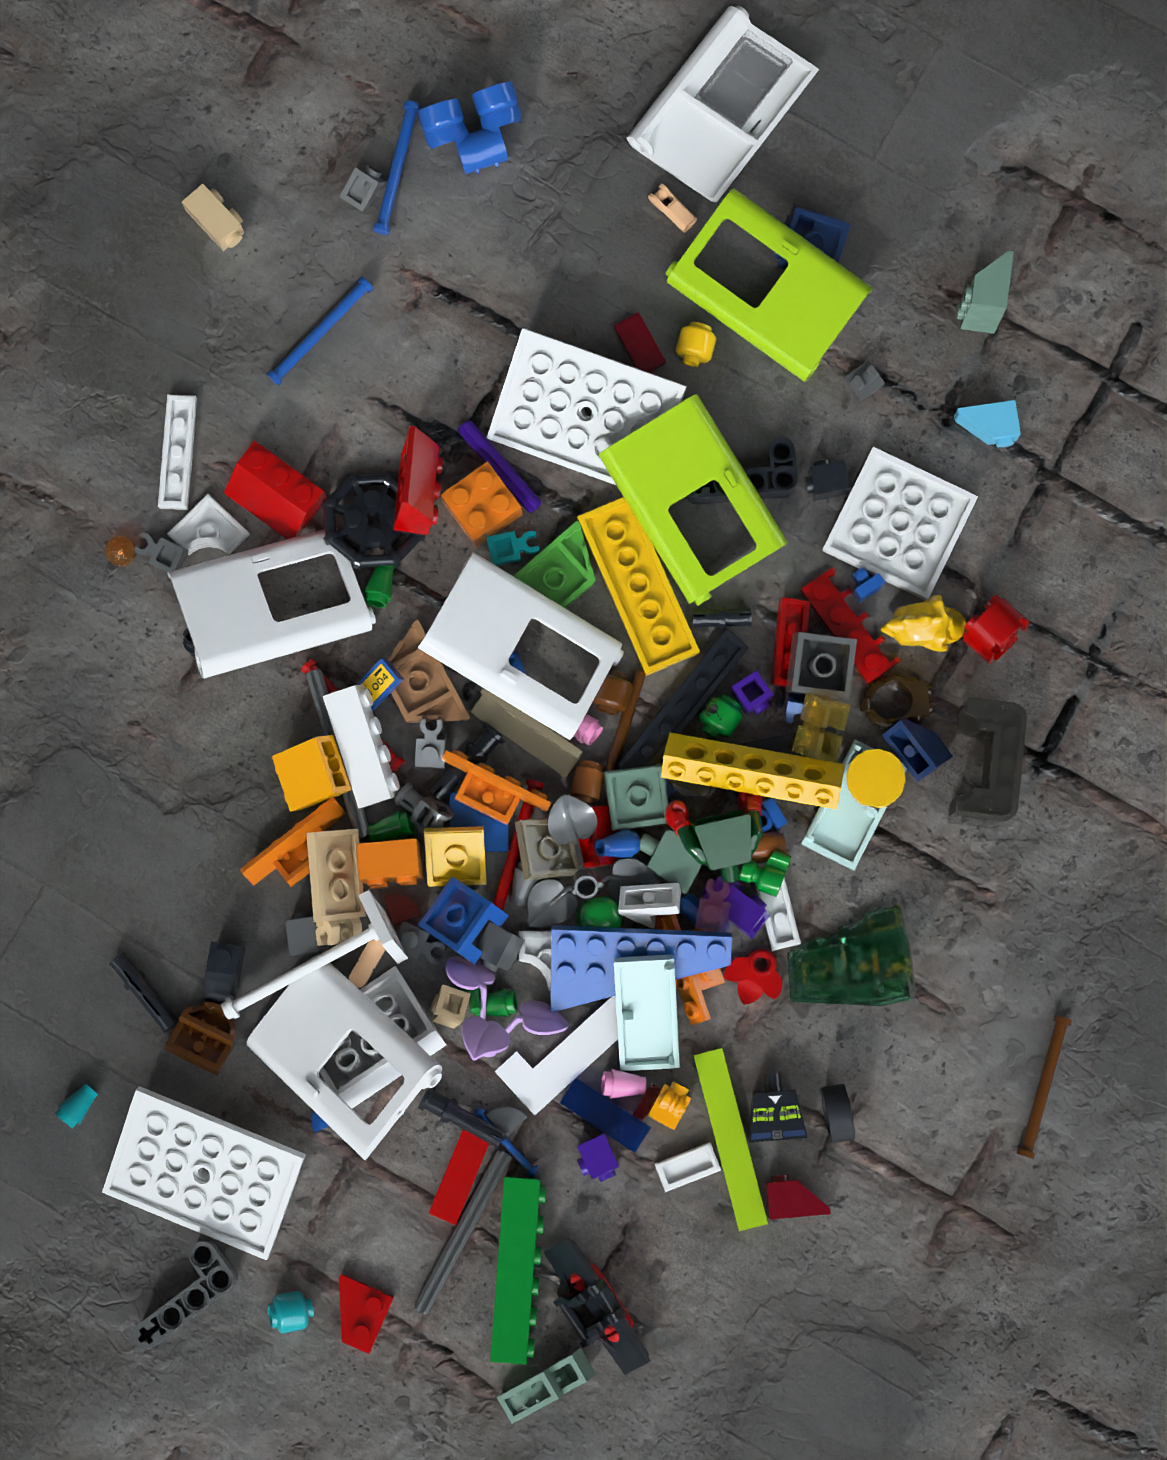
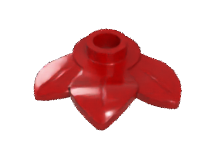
[723,949,782,1005]

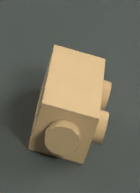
[182,184,244,252]

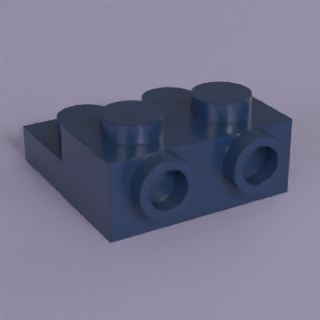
[774,207,850,270]

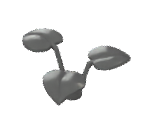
[528,794,658,927]

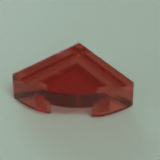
[384,894,422,924]
[630,1083,660,1123]

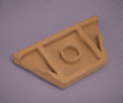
[388,620,471,723]

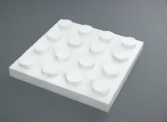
[822,447,978,600]

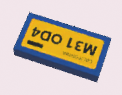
[356,658,404,712]

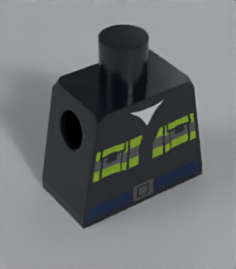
[748,1073,807,1143]

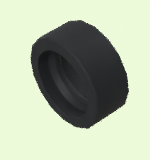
[820,1084,855,1143]

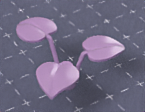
[446,956,569,1061]

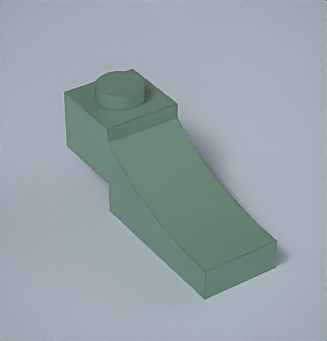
[497,1347,596,1424]

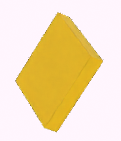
[424,826,487,887]

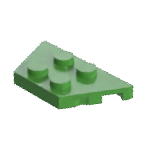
[514,521,596,608]

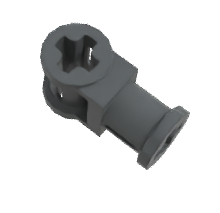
[394,782,454,835]

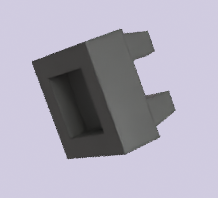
[844,360,885,402]

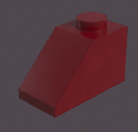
[765,1174,831,1220]

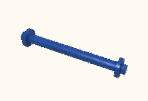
[473,1108,539,1177]

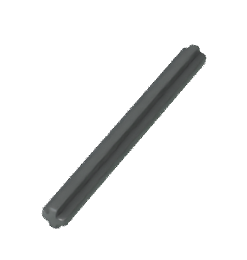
[306,669,370,839]
[414,1150,511,1315]

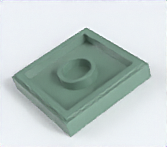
[604,764,668,831]

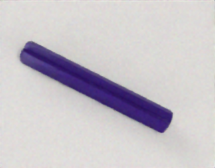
[458,420,542,513]

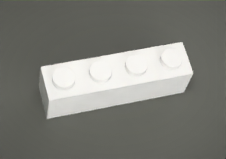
[323,684,400,809]

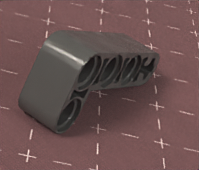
[133,1240,238,1349]

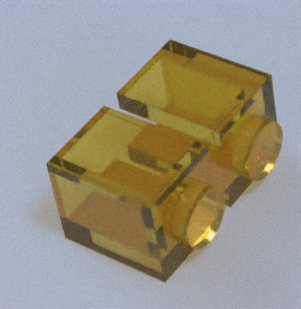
[792,693,851,762]

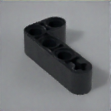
[685,437,798,504]

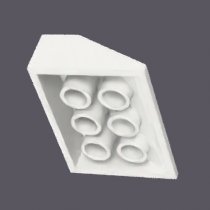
[320,966,446,1108]

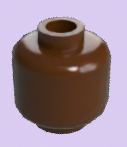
[593,670,633,716]

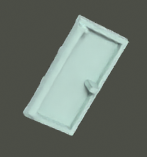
[801,740,907,871]
[614,954,680,1071]

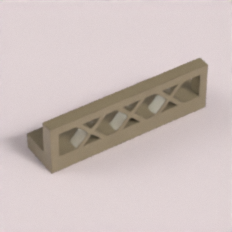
[470,688,583,779]

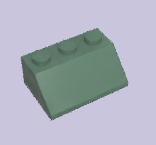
[956,251,1014,334]

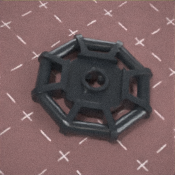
[321,471,426,569]

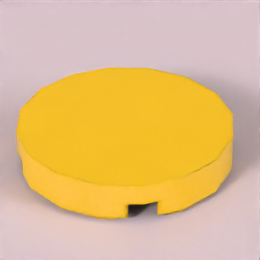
[846,749,906,809]

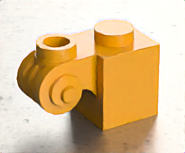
[648,1081,691,1130]

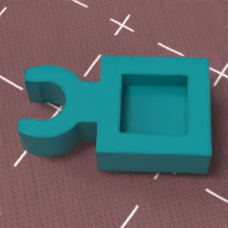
[486,531,540,566]

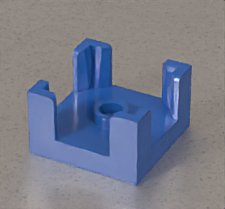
[418,876,509,965]

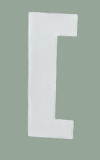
[495,996,618,1115]

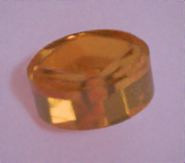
[105,536,136,567]

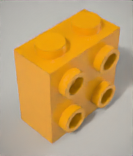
[272,735,352,812]

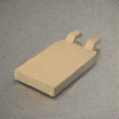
[306,829,366,946]

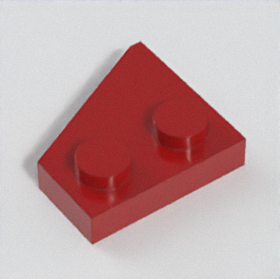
[339,1274,394,1354]

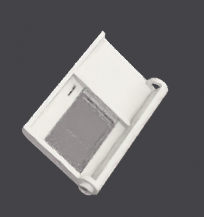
[627,6,819,202]

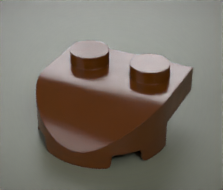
[165,1002,236,1076]

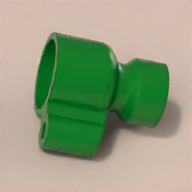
[740,850,792,897]

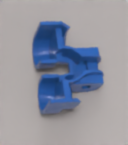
[417,81,522,175]

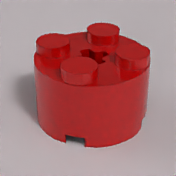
[962,595,1030,665]

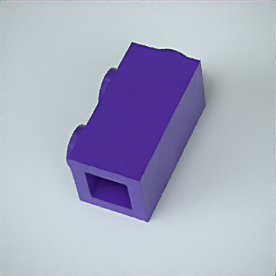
[702,876,770,939]

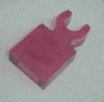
[695,879,731,932]

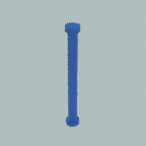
[372,101,421,235]
[266,276,373,386]

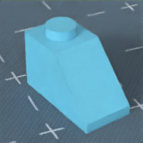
[954,400,1021,447]

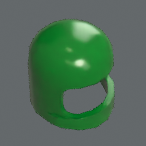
[576,895,623,928]

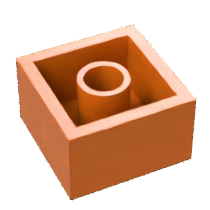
[440,461,523,548]
[357,839,424,889]

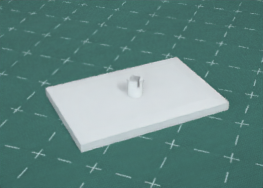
[487,328,687,485]
[102,1086,306,1260]

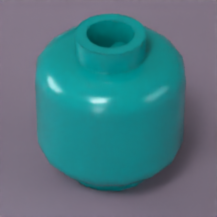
[267,1290,314,1334]

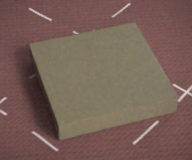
[515,818,579,880]

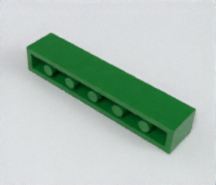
[490,1176,546,1365]

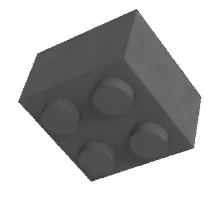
[786,632,857,699]

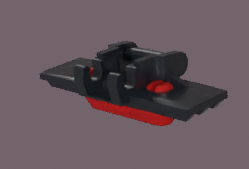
[544,1237,651,1375]

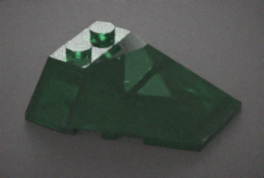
[787,905,916,1006]

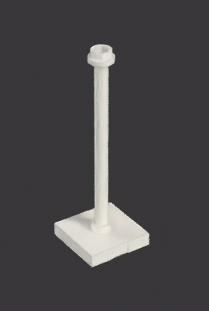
[221,890,408,1020]

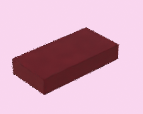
[614,312,666,373]

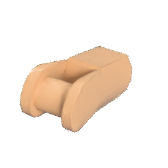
[648,183,697,233]
[349,939,386,988]

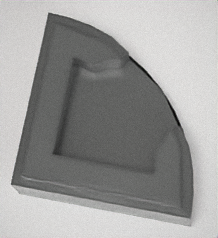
[486,1107,528,1137]

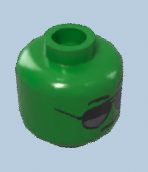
[699,694,743,739]

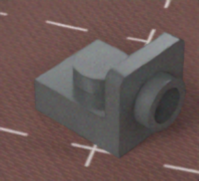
[339,165,387,212]

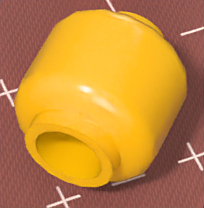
[675,322,716,367]

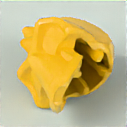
[881,595,966,652]

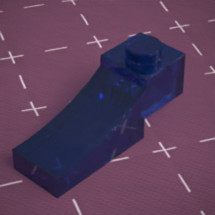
[560,1078,651,1153]

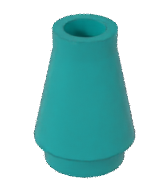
[54,1084,98,1129]

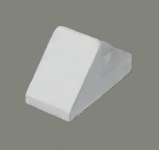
[618,883,681,928]

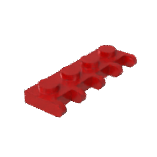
[800,567,901,685]

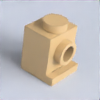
[430,985,470,1029]

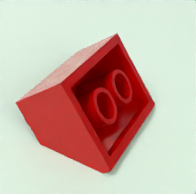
[393,426,443,535]
[224,440,327,539]

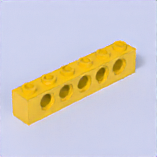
[661,733,845,809]

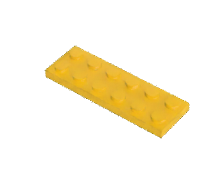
[577,497,700,676]

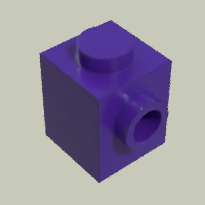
[731,670,773,715]
[577,1133,619,1182]

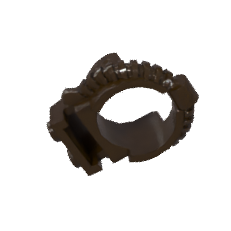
[859,674,933,730]

